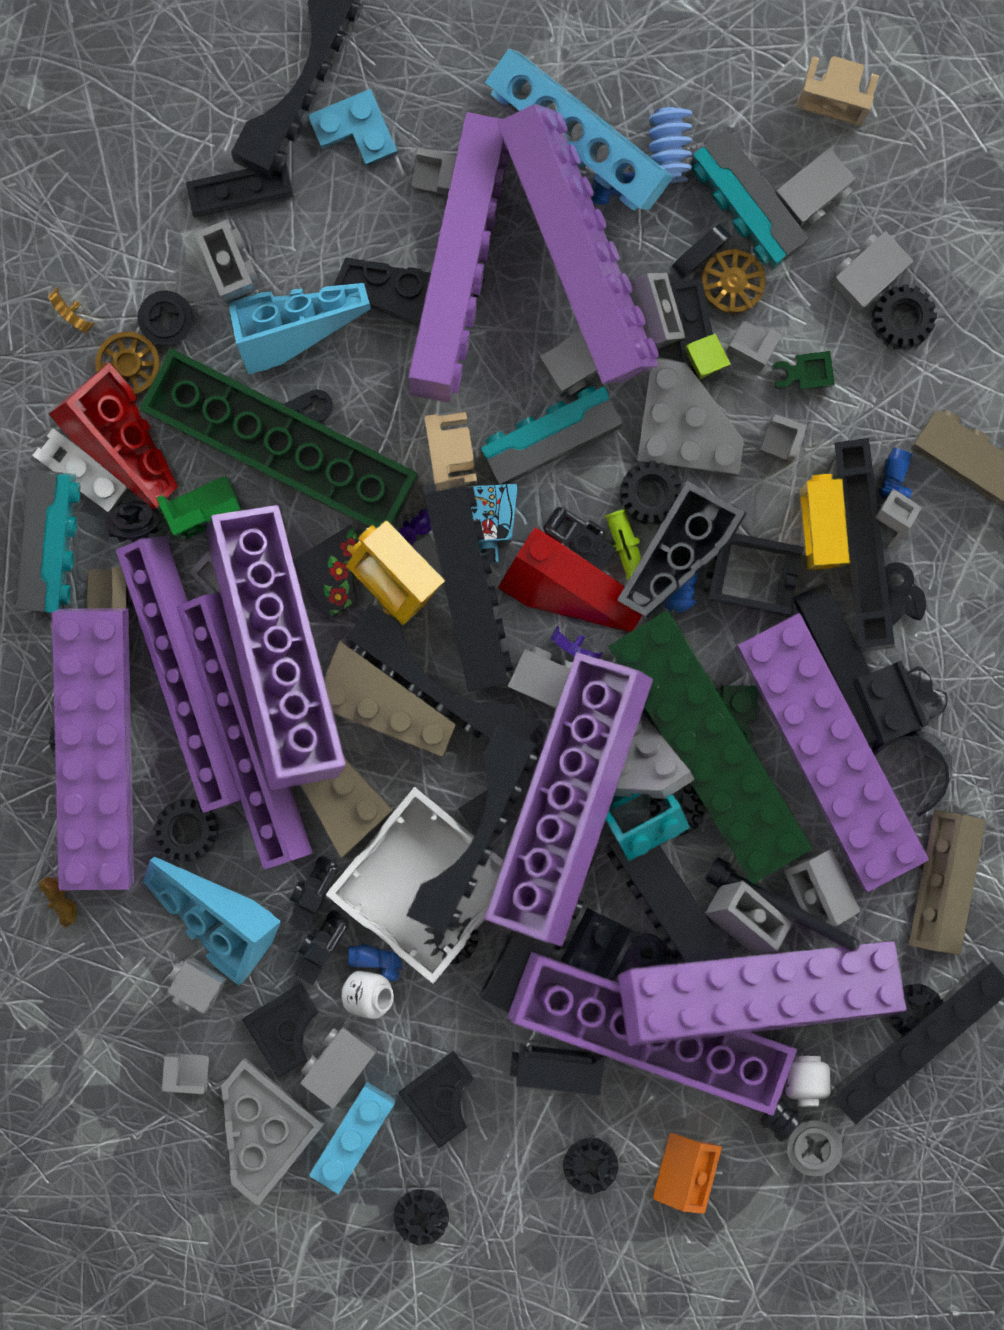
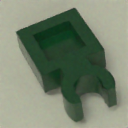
[772,351,835,391]
[721,685,757,743]

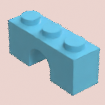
[309,1081,396,1194]

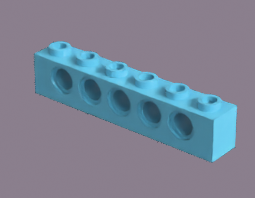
[485,49,674,211]

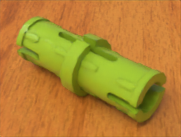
[605,509,642,581]

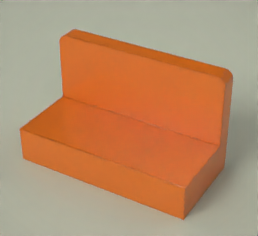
[653,1133,722,1214]

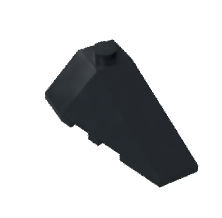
[617,481,747,618]

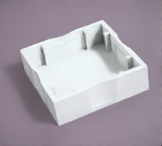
[325,787,504,983]

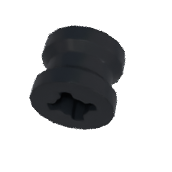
[759,1097,803,1142]

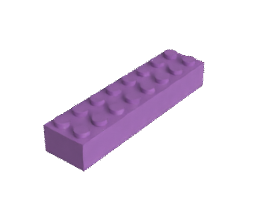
[497,104,659,383]
[409,112,510,403]
[205,505,346,791]
[52,608,134,890]
[735,613,929,892]
[485,652,653,946]
[618,941,906,1046]
[507,952,797,1116]

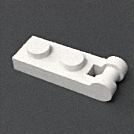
[32,428,128,512]

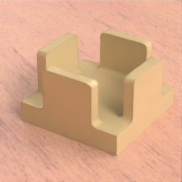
[796,56,879,126]
[424,412,477,486]

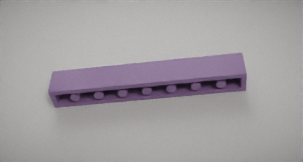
[116,536,241,813]
[176,593,313,870]

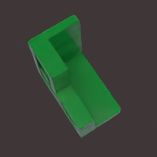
[156,476,242,541]

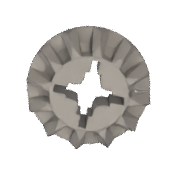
[786,1119,842,1176]

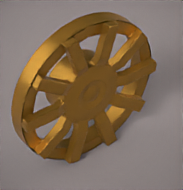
[702,249,766,314]
[95,331,161,395]

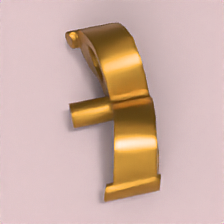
[48,287,95,334]
[38,876,77,928]

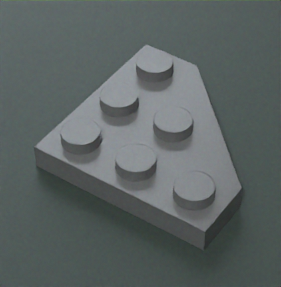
[637,358,744,474]
[613,712,694,799]
[221,1058,325,1206]

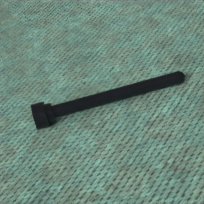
[706,857,860,951]

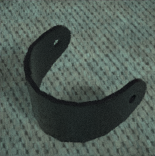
[872,731,952,817]

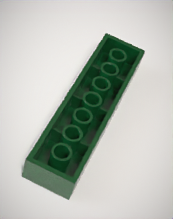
[139,347,419,528]
[608,610,813,885]

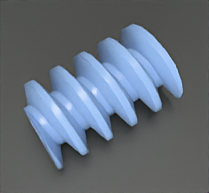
[649,107,692,183]

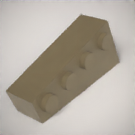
[324,641,456,757]
[301,756,393,858]

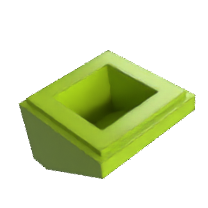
[684,333,731,380]

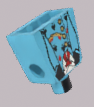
[471,484,517,564]

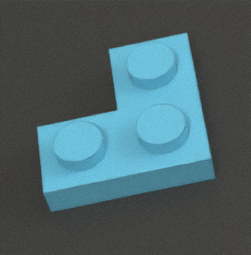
[308,89,398,167]

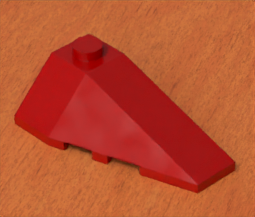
[49,362,178,509]
[498,527,642,632]

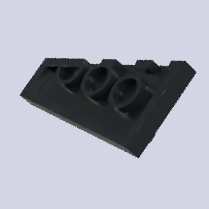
[333,257,485,327]

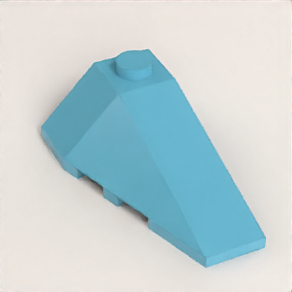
[228,283,371,375]
[143,857,281,986]

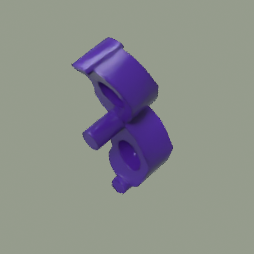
[398,507,432,546]
[550,625,604,659]

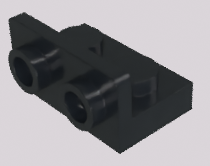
[560,908,635,981]

